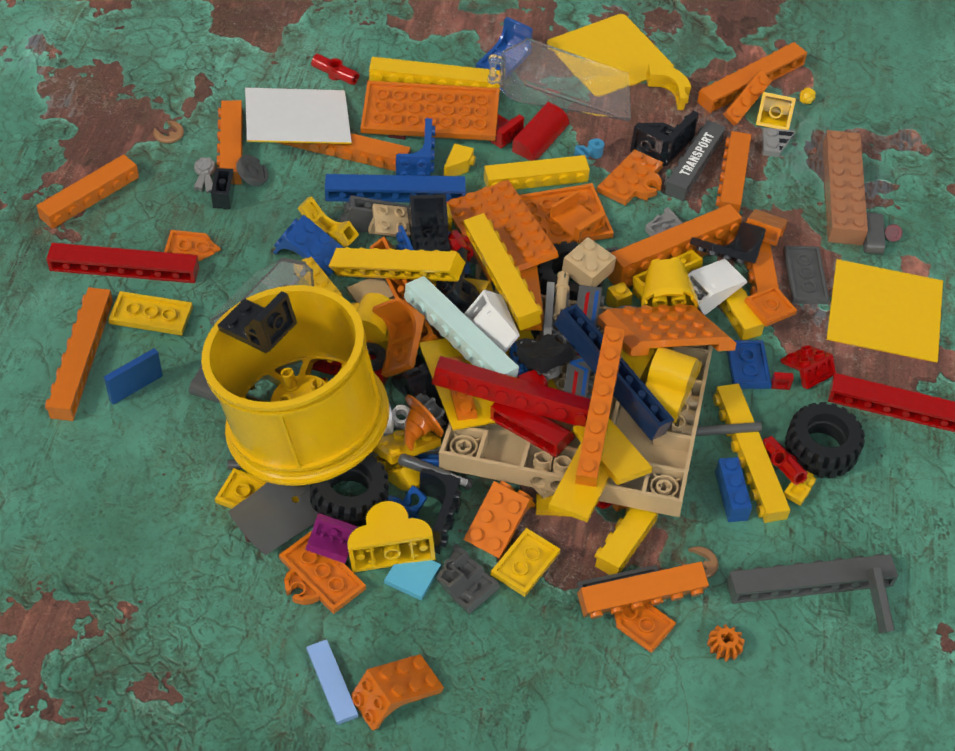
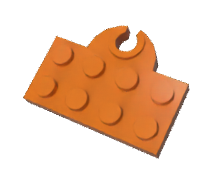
[597,149,663,206]
[279,531,366,614]

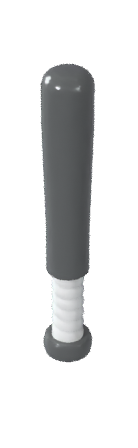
[398,454,473,490]

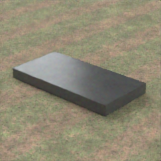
[783,246,829,304]

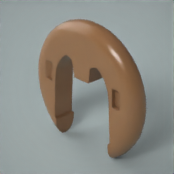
[153,121,184,144]
[682,546,718,578]

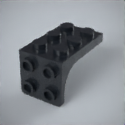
[690,222,766,264]
[420,469,462,554]

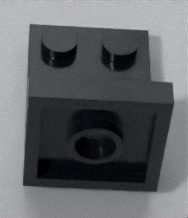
[630,110,699,166]
[409,194,451,252]
[436,247,480,314]
[217,291,297,353]
[390,362,449,433]

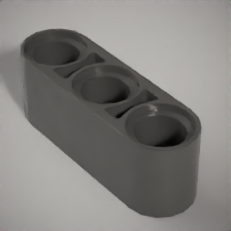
[863,212,885,255]

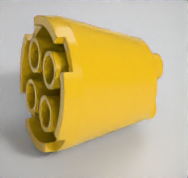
[641,257,698,309]

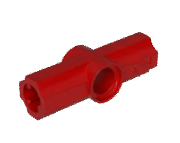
[311,53,360,86]
[448,230,474,261]
[763,436,808,485]

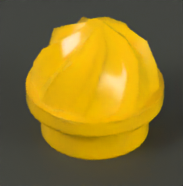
[800,87,816,105]

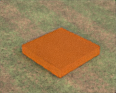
[744,285,797,327]

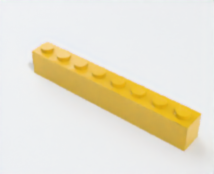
[369,57,502,96]
[463,213,543,331]
[329,247,466,282]
[713,383,790,523]

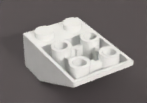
[688,259,747,315]
[464,290,520,353]

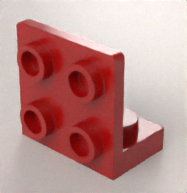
[488,114,525,149]
[780,345,836,389]

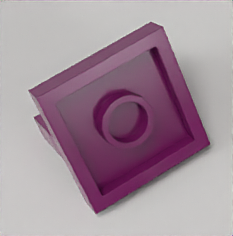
[305,513,358,563]

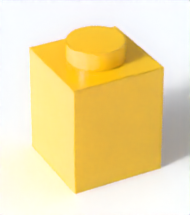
[605,282,633,308]

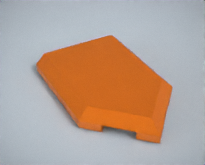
[164,230,221,262]
[614,603,676,653]

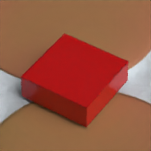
[771,372,794,390]

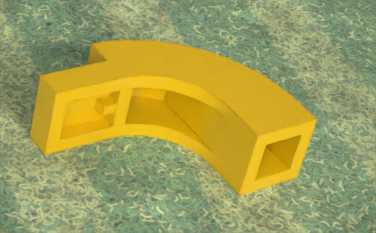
[646,63,691,110]
[297,196,359,247]

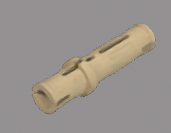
[553,271,570,320]

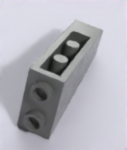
[339,196,409,232]

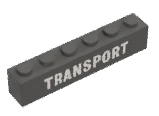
[664,120,726,201]

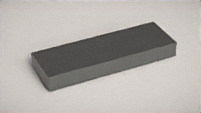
[866,567,894,634]

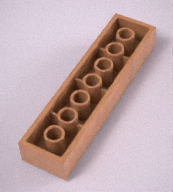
[822,130,868,246]

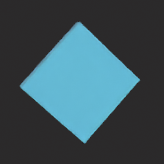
[384,560,441,601]

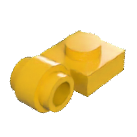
[784,471,817,506]

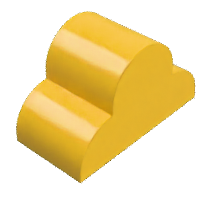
[351,293,391,351]
[645,347,702,423]
[348,501,436,573]

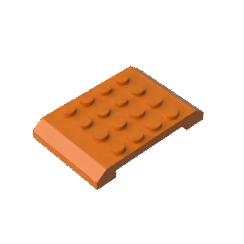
[597,304,736,356]

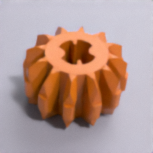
[707,624,745,662]

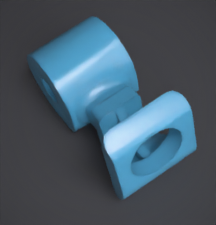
[574,138,604,159]

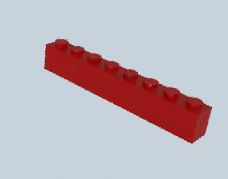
[46,243,199,283]
[432,356,591,427]
[827,373,955,432]

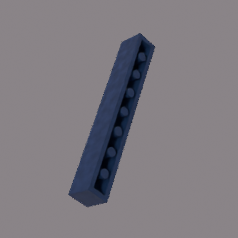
[554,304,674,441]

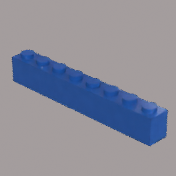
[325,174,466,203]

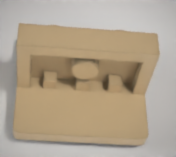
[368,204,411,238]

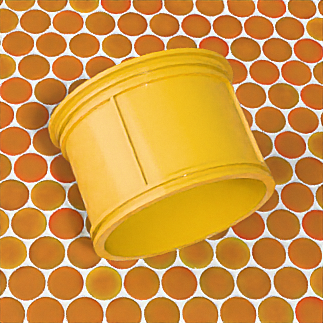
[201,285,390,486]

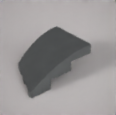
[436,544,501,614]

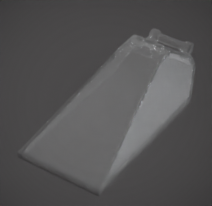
[488,37,631,121]

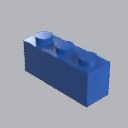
[715,457,752,522]

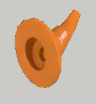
[404,394,444,451]

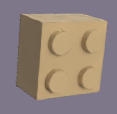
[562,237,616,287]

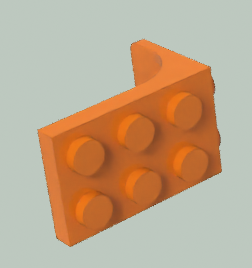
[372,298,425,378]
[463,481,536,559]
[351,654,444,730]

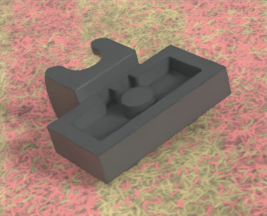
[414,393,446,427]

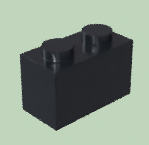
[211,168,235,209]

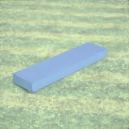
[306,639,358,725]

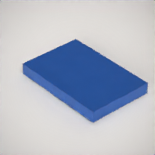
[727,340,772,389]
[104,348,163,405]

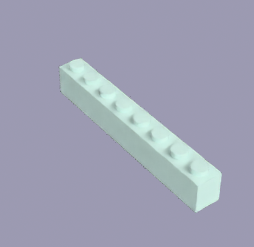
[404,276,519,378]

